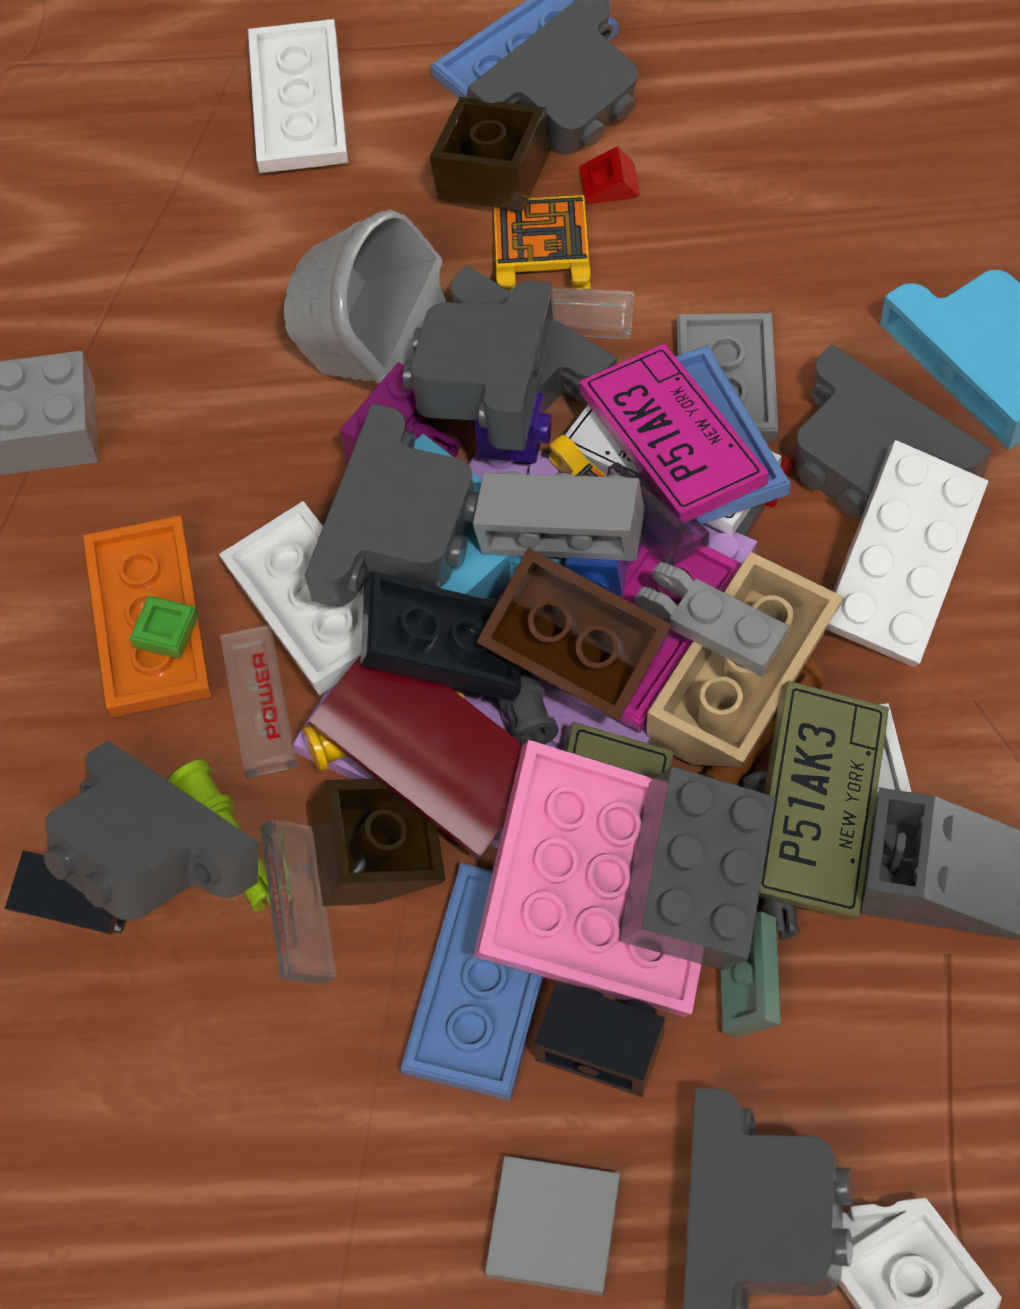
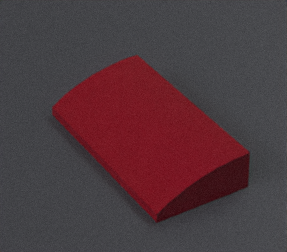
[308,655,523,859]

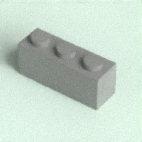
[473,471,645,561]

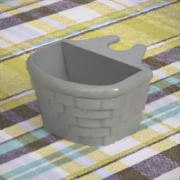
[284,209,446,383]

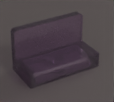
[607,462,710,566]

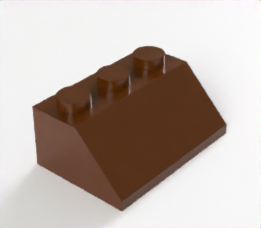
[477,547,673,721]

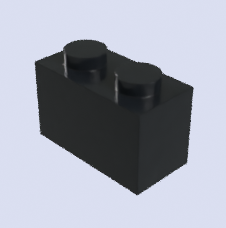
[534,981,665,1098]

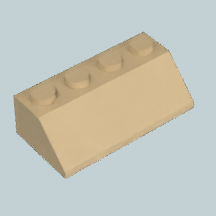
[647,552,844,767]

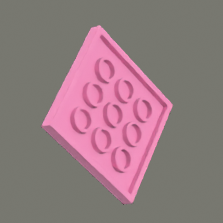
[473,740,702,1017]

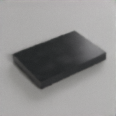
[361,570,521,702]

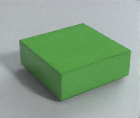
[129,595,199,659]

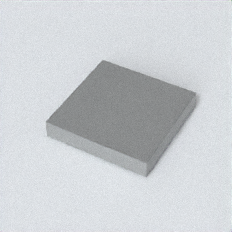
[485,1156,620,1297]

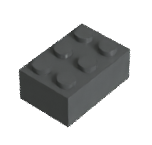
[619,766,775,970]

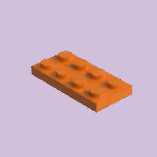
[83,515,212,718]

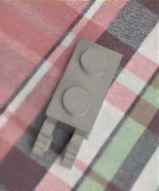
[635,562,790,676]

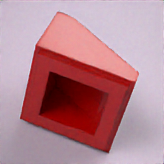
[579,146,640,204]

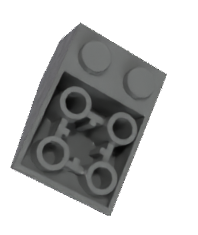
[860,787,1020,940]

